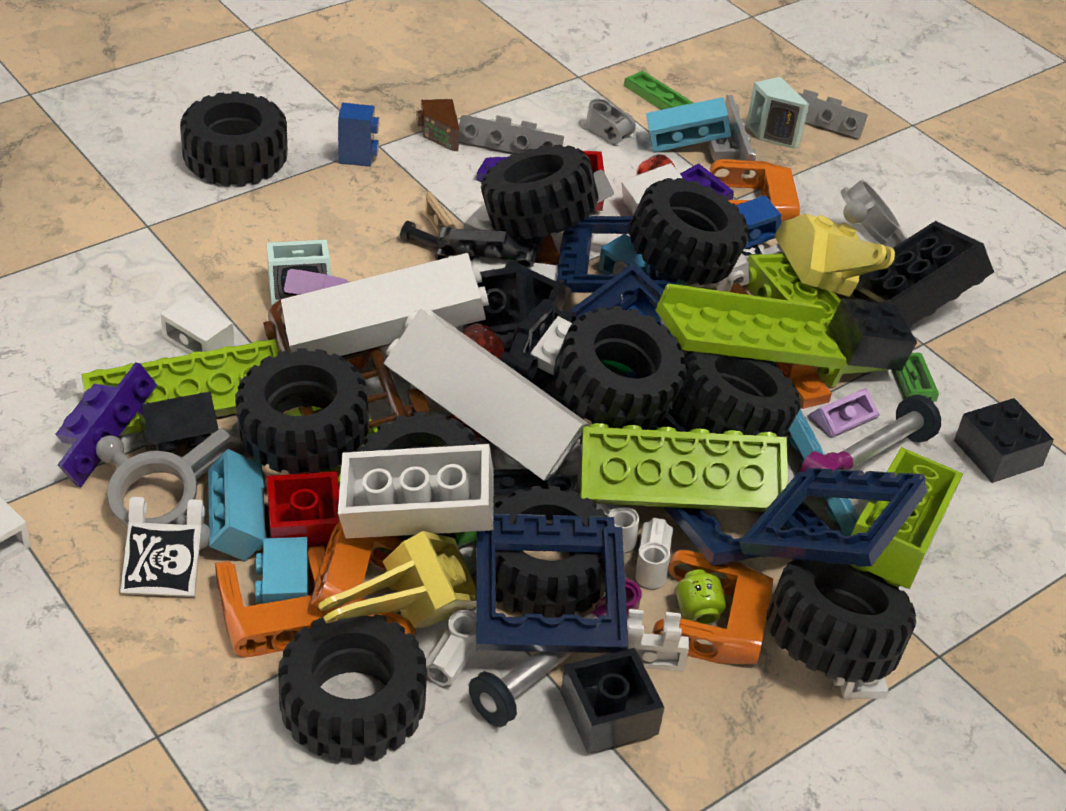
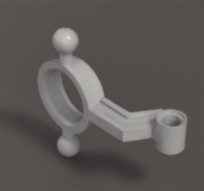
[840,179,907,248]
[96,421,254,550]

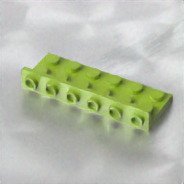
[745,254,889,387]
[655,284,846,369]
[81,339,279,435]
[580,423,788,512]

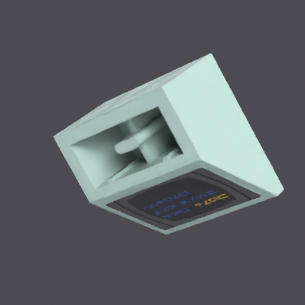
[746,77,809,149]
[266,240,331,306]

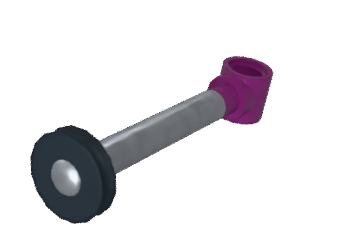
[800,395,941,472]
[468,579,642,727]

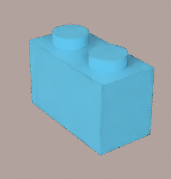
[255,537,308,604]

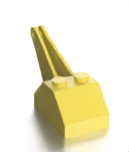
[774,214,895,297]
[318,531,476,628]

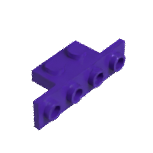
[55,362,157,487]

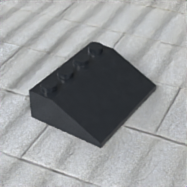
[852,221,994,329]

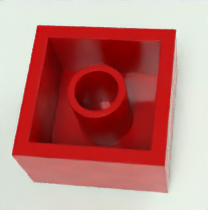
[267,471,340,553]

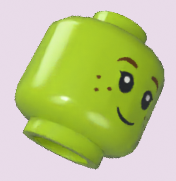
[676,570,726,625]

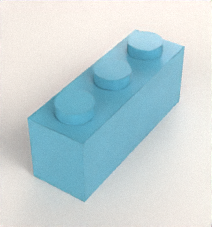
[646,97,731,152]
[208,449,267,561]

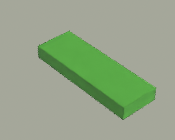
[624,70,694,110]

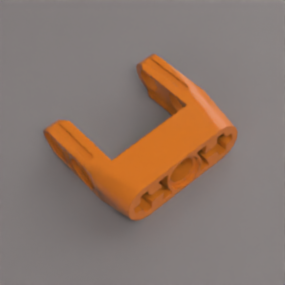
[710,159,800,223]
[311,521,416,638]
[215,545,326,657]
[652,550,774,664]

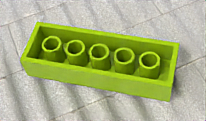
[851,447,964,590]

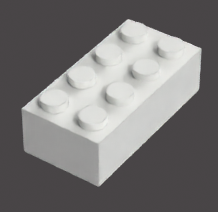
[338,444,494,539]

